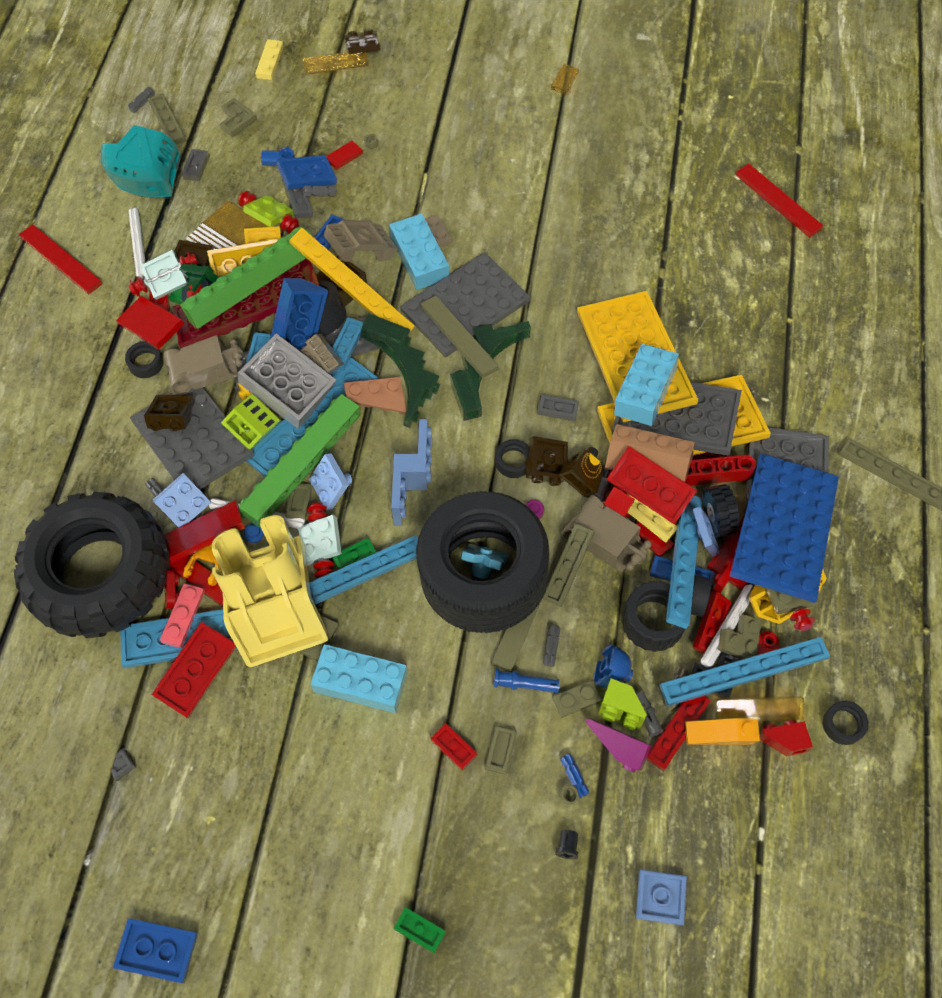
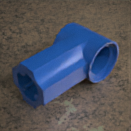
[261,147,295,166]

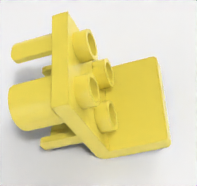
[212,515,328,667]

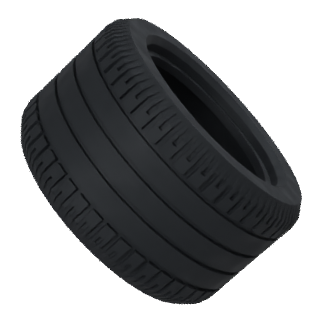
[416,491,549,633]

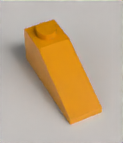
[685,718,760,745]

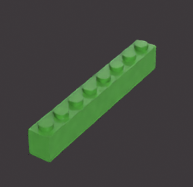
[180,227,312,329]
[239,394,361,529]

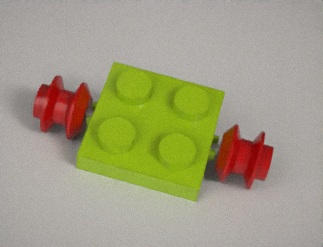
[238,191,299,234]

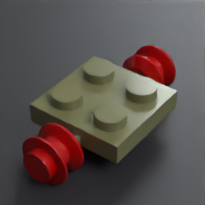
[764,587,819,631]

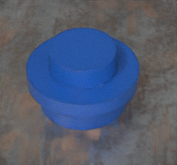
[244,524,264,543]

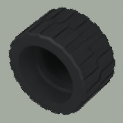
[318,280,346,337]
[622,581,685,652]

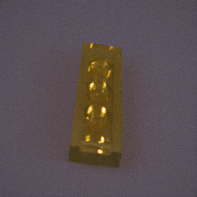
[302,52,369,75]
[715,696,804,721]

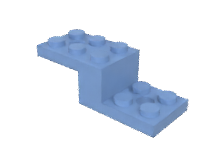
[392,419,432,526]

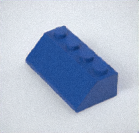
[270,278,328,351]

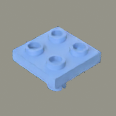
[309,454,352,510]
[153,473,211,527]

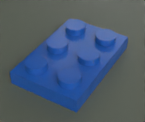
[276,155,337,189]
[113,918,198,984]

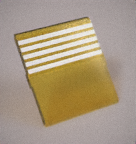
[184,201,269,249]

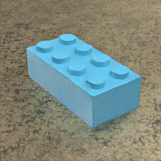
[389,213,449,290]
[614,344,679,426]
[310,644,408,713]

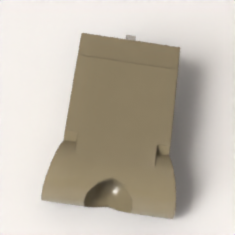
[163,335,243,395]
[561,495,651,573]

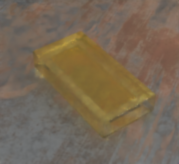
[551,64,579,94]

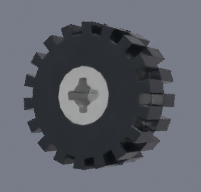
[702,484,740,538]

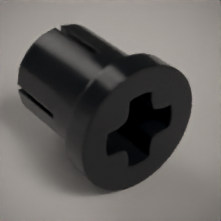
[555,830,578,859]

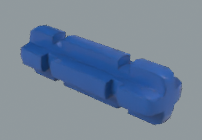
[561,754,589,798]

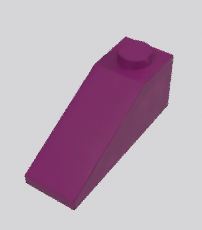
[586,718,652,773]

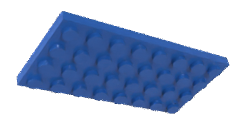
[730,453,839,603]

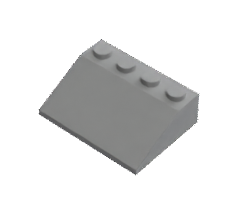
[238,333,337,429]

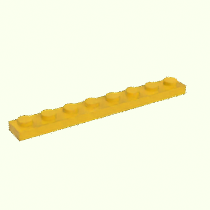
[289,228,414,341]

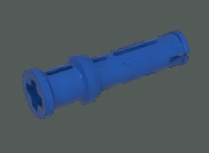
[493,668,560,694]

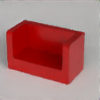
[604,487,635,518]

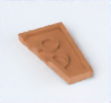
[343,377,407,415]

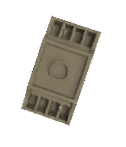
[324,220,398,262]
[300,334,344,376]

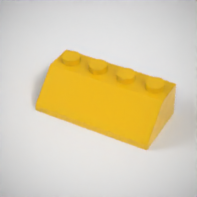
[207,238,280,277]

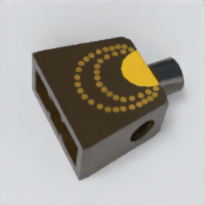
[558,447,604,497]

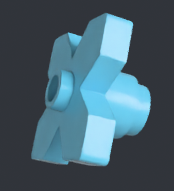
[461,543,508,579]

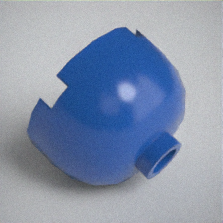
[593,644,633,689]

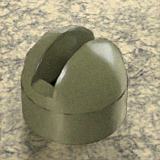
[364,134,379,149]
[559,786,579,805]

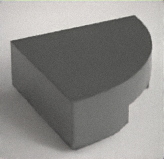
[112,748,136,781]

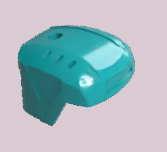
[100,125,181,199]

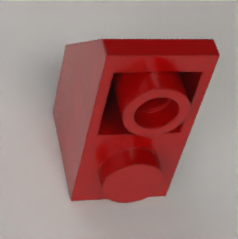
[759,720,813,756]

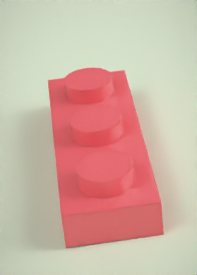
[160,584,205,649]

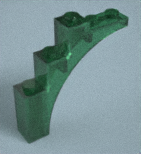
[361,313,441,428]
[450,321,531,421]

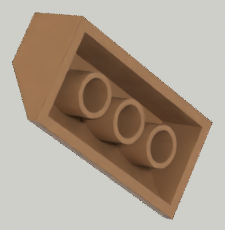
[605,424,695,482]

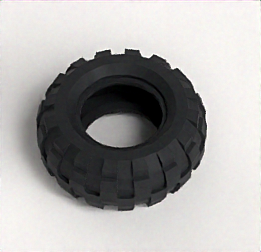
[14,492,170,638]

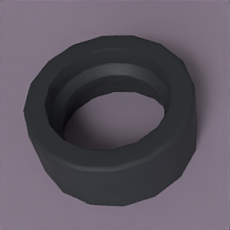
[125,341,163,378]
[495,439,529,478]
[691,575,712,617]
[822,700,869,745]

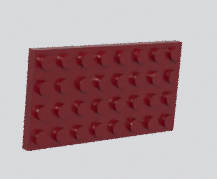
[173,258,320,348]

